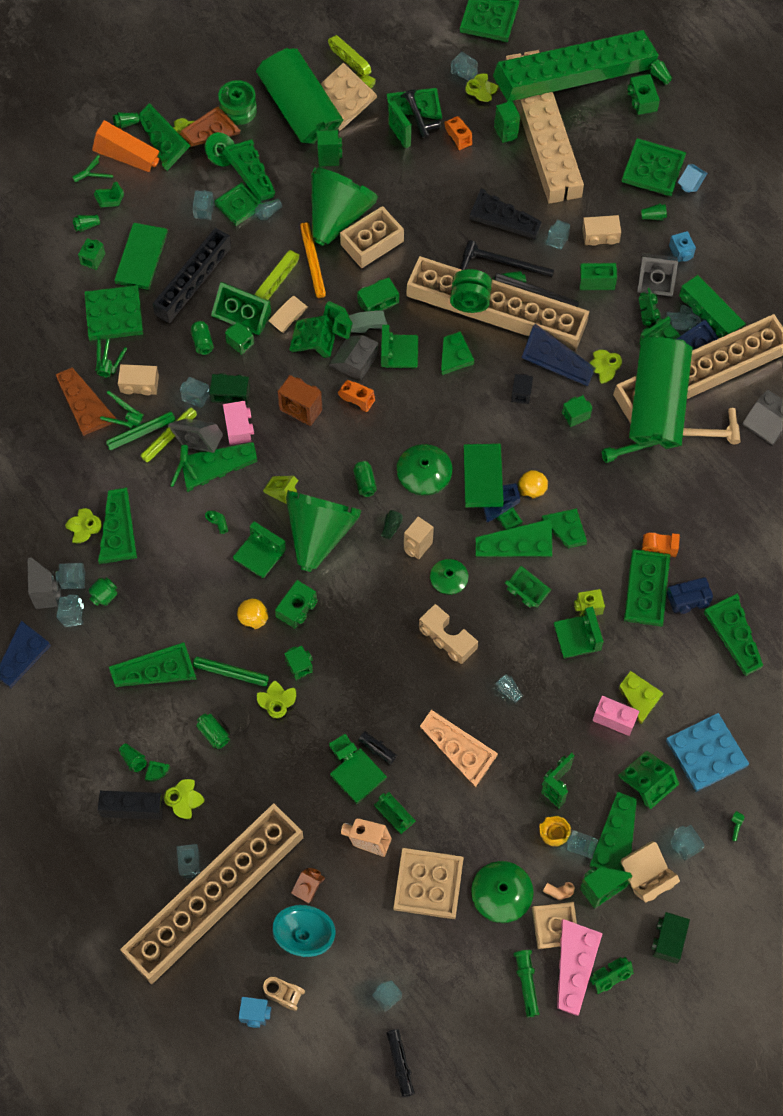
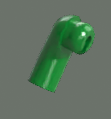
[205,510,229,534]

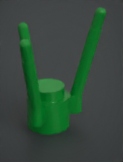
[95,339,127,377]
[100,391,144,428]

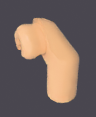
[543,882,575,900]

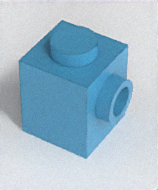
[678,164,708,193]
[669,231,696,262]
[239,997,272,1028]

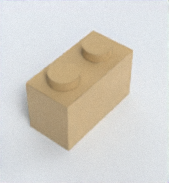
[582,215,621,246]
[118,364,159,395]
[404,516,434,559]

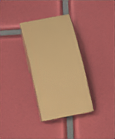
[269,296,307,333]

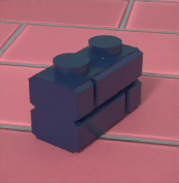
[667,577,713,614]

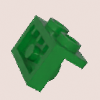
[639,316,681,344]

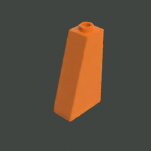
[92,120,160,172]

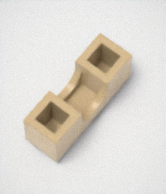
[419,604,478,664]

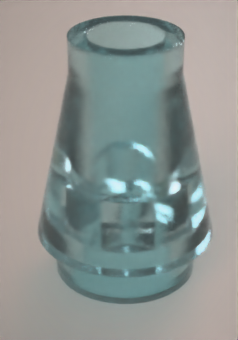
[255,199,282,220]
[495,674,524,703]

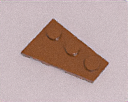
[180,106,241,146]

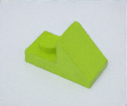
[263,476,299,504]

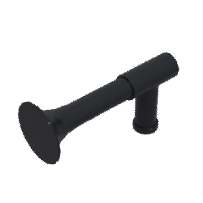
[400,89,441,138]

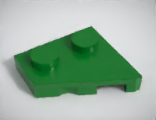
[441,331,475,375]

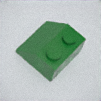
[580,867,633,909]

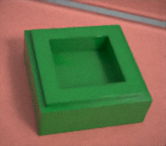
[496,507,523,530]

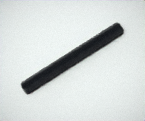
[494,273,579,307]

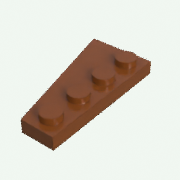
[55,368,116,436]

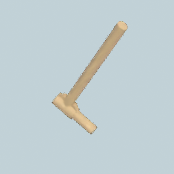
[683,408,741,444]

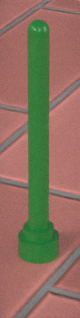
[602,436,685,463]

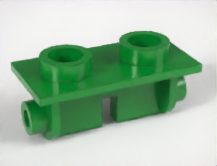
[638,288,661,327]
[374,792,416,834]
[589,957,634,994]

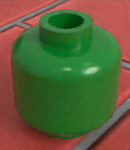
[89,577,118,606]

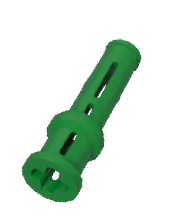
[513,950,540,1017]

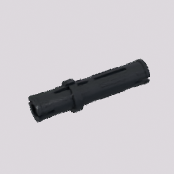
[386,1029,415,1098]

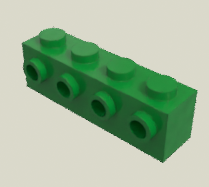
[679,275,746,338]

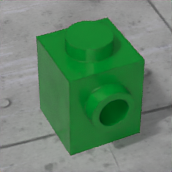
[78,238,106,270]
[225,322,254,355]
[562,395,592,427]
[284,646,313,680]

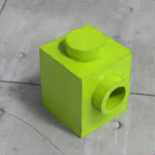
[574,589,605,616]

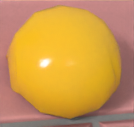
[518,470,548,499]
[237,598,268,629]
[539,816,571,847]

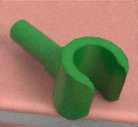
[731,811,745,842]

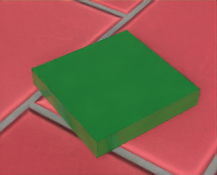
[388,101,411,148]
[214,183,263,226]
[330,748,387,804]

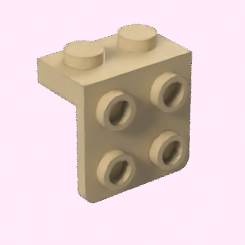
[621,841,680,903]

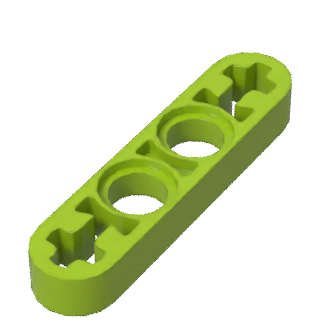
[328,35,372,77]
[255,250,299,300]

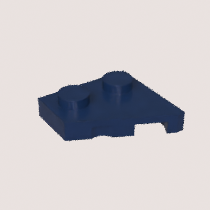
[483,483,520,522]

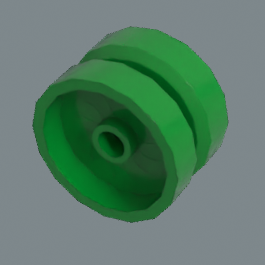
[218,80,257,125]
[450,269,492,313]

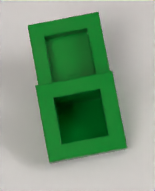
[323,301,353,340]

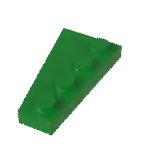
[138,103,191,171]
[223,139,275,202]
[182,442,258,492]
[98,488,137,564]
[475,519,552,558]
[704,593,763,677]
[109,642,196,687]
[589,792,637,871]

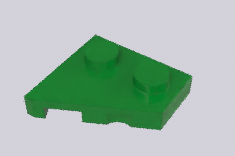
[541,508,587,549]

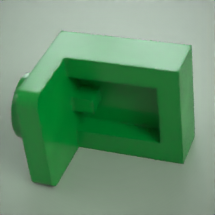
[94,182,124,207]
[329,734,357,762]

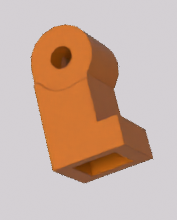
[444,116,472,150]
[338,380,375,412]
[642,533,680,558]

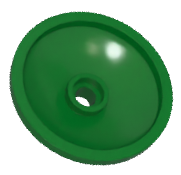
[397,444,453,495]
[471,861,534,923]

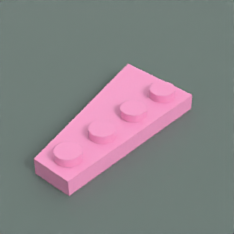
[557,919,602,1016]

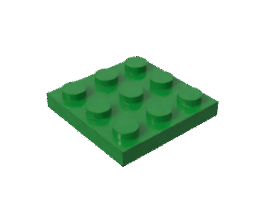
[460,0,520,42]
[622,138,686,196]
[85,285,143,341]

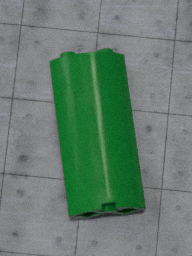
[256,48,344,144]
[629,335,693,449]

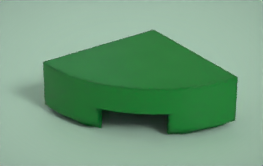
[145,761,170,782]

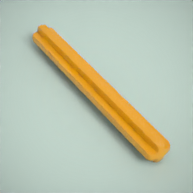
[300,222,326,298]

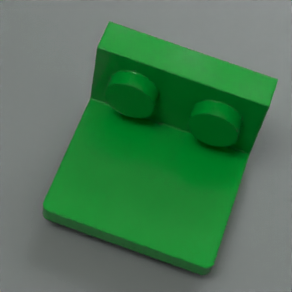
[289,315,336,358]
[381,325,418,368]
[233,521,286,578]
[554,606,604,658]
[618,751,679,810]
[541,753,575,809]

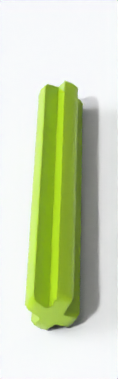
[141,407,197,462]

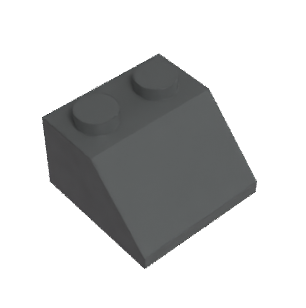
[637,253,678,296]
[329,335,378,381]
[742,389,783,446]
[168,419,223,453]
[28,558,62,609]

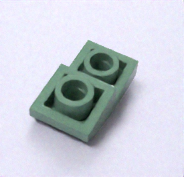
[349,311,387,333]

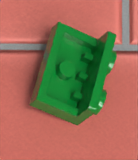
[505,566,552,608]

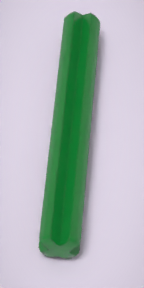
[106,411,175,450]
[193,656,269,686]

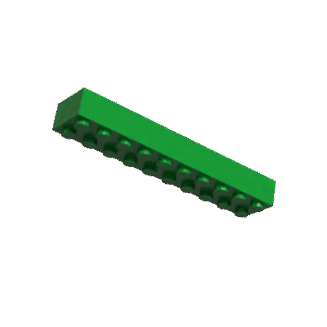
[493,30,659,102]

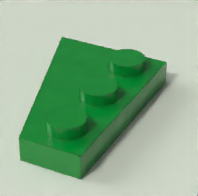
[387,88,442,120]

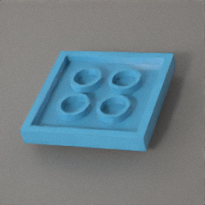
[666,713,749,792]

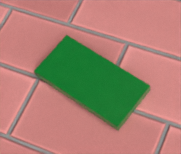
[114,222,168,290]
[464,444,503,508]
[624,549,670,627]

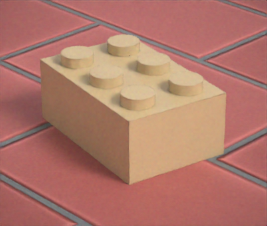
[340,206,404,268]

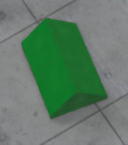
[211,282,272,335]

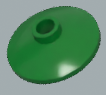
[205,132,235,167]
[430,559,468,595]

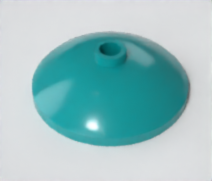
[272,905,336,957]

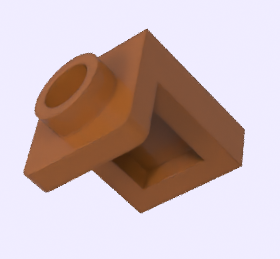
[291,868,325,903]

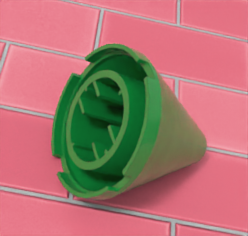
[311,167,378,246]
[286,490,362,572]

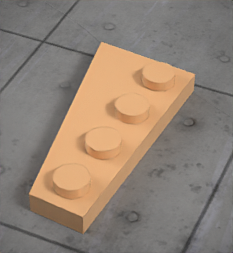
[420,710,498,788]

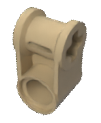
[263,977,305,1011]

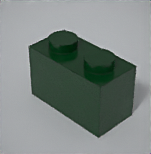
[210,373,250,405]
[651,912,690,964]

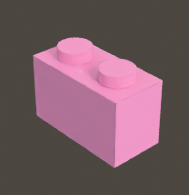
[223,401,254,445]
[593,696,639,736]

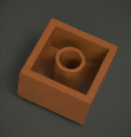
[278,375,322,426]

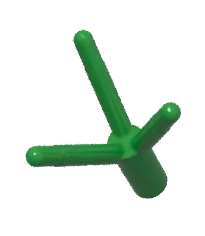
[72,155,113,183]
[170,445,197,487]

